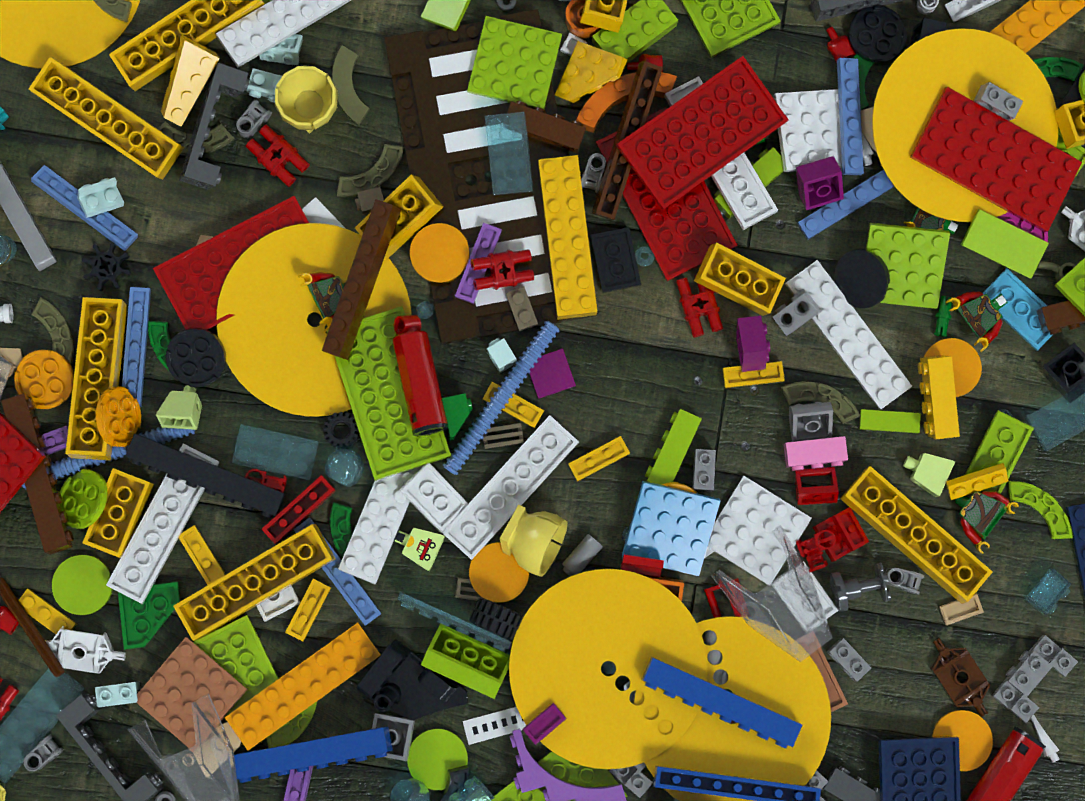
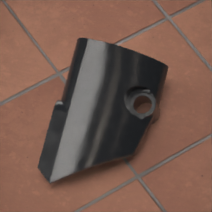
[356,639,468,720]

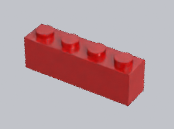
[262,475,336,544]

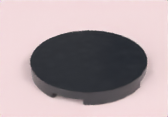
[848,5,907,63]
[835,249,890,308]
[166,328,226,387]

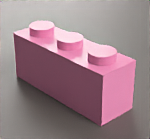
[784,436,848,471]

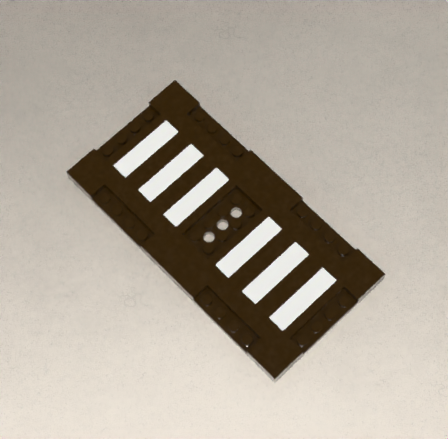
[384,9,598,345]

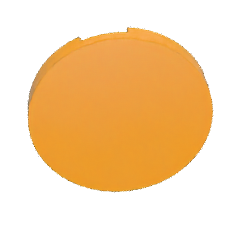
[410,223,469,283]
[924,338,982,397]
[14,349,74,409]
[96,387,141,447]
[469,542,529,603]
[932,710,993,771]

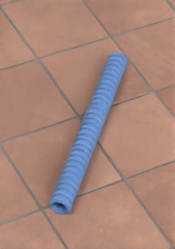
[443,321,560,475]
[22,427,195,490]

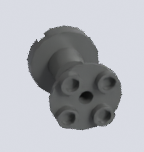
[830,562,891,612]

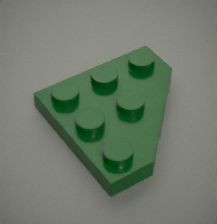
[118,582,181,650]

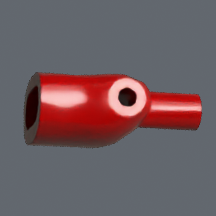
[826,27,855,63]
[627,54,663,72]
[0,605,19,635]

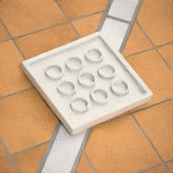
[773,89,842,172]
[708,476,812,586]

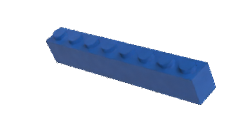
[642,657,802,749]
[228,726,393,783]
[653,766,821,801]

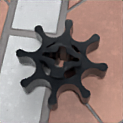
[82,242,131,291]

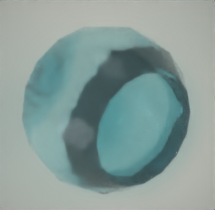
[324,448,364,487]
[390,778,430,801]

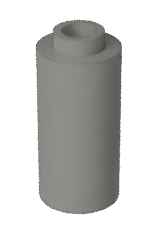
[562,534,603,576]

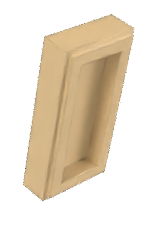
[939,593,984,625]

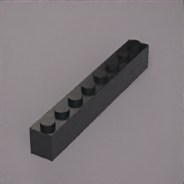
[125,434,286,518]

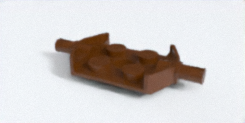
[931,637,990,717]

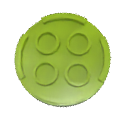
[60,469,108,529]
[52,555,113,615]
[407,729,468,790]

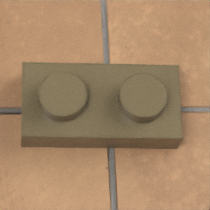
[506,287,538,331]

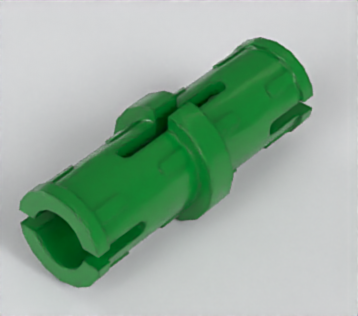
[934,296,952,337]

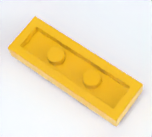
[722,361,785,388]
[483,382,544,428]
[568,436,630,482]
[946,463,1008,500]
[179,525,226,585]
[285,579,331,642]
[18,589,77,634]

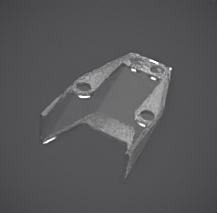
[712,525,833,662]
[128,694,240,801]

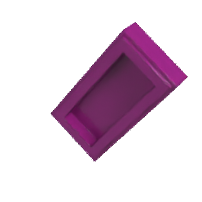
[522,703,567,745]

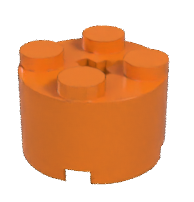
[565,0,602,38]

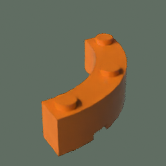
[576,72,677,133]

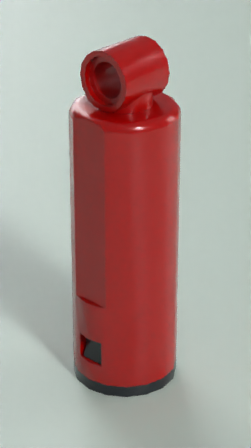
[393,315,448,436]
[966,726,1046,801]

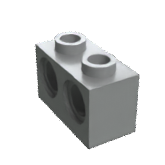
[974,82,1023,121]
[773,292,821,336]
[692,449,716,492]
[826,638,871,682]

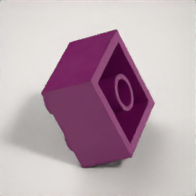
[796,156,844,210]
[736,316,770,372]

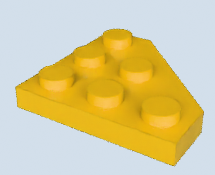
[555,41,627,103]

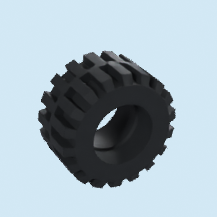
[469,598,523,641]

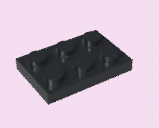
[590,227,641,293]

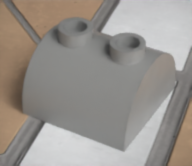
[789,402,833,442]
[372,713,415,761]

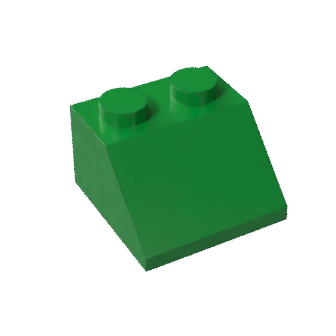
[442,393,473,441]

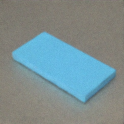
[983,268,1052,351]

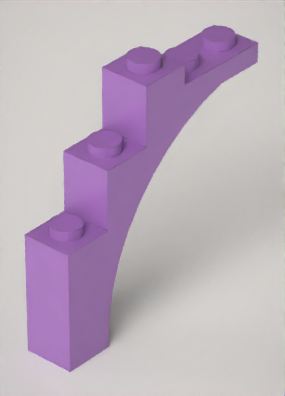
[510,728,627,801]

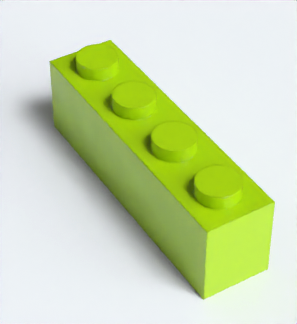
[714,147,784,219]
[645,409,702,485]

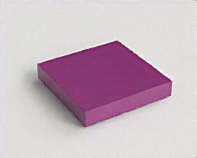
[530,349,576,399]

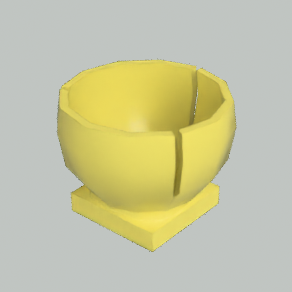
[275,66,338,134]
[500,505,568,577]

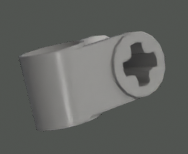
[236,100,272,138]
[581,153,606,193]
[884,568,925,595]
[23,734,64,771]

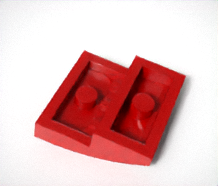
[813,507,869,562]
[620,555,664,577]

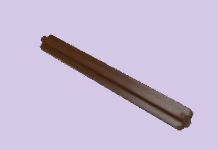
[0,577,65,677]

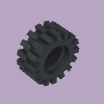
[323,412,360,449]

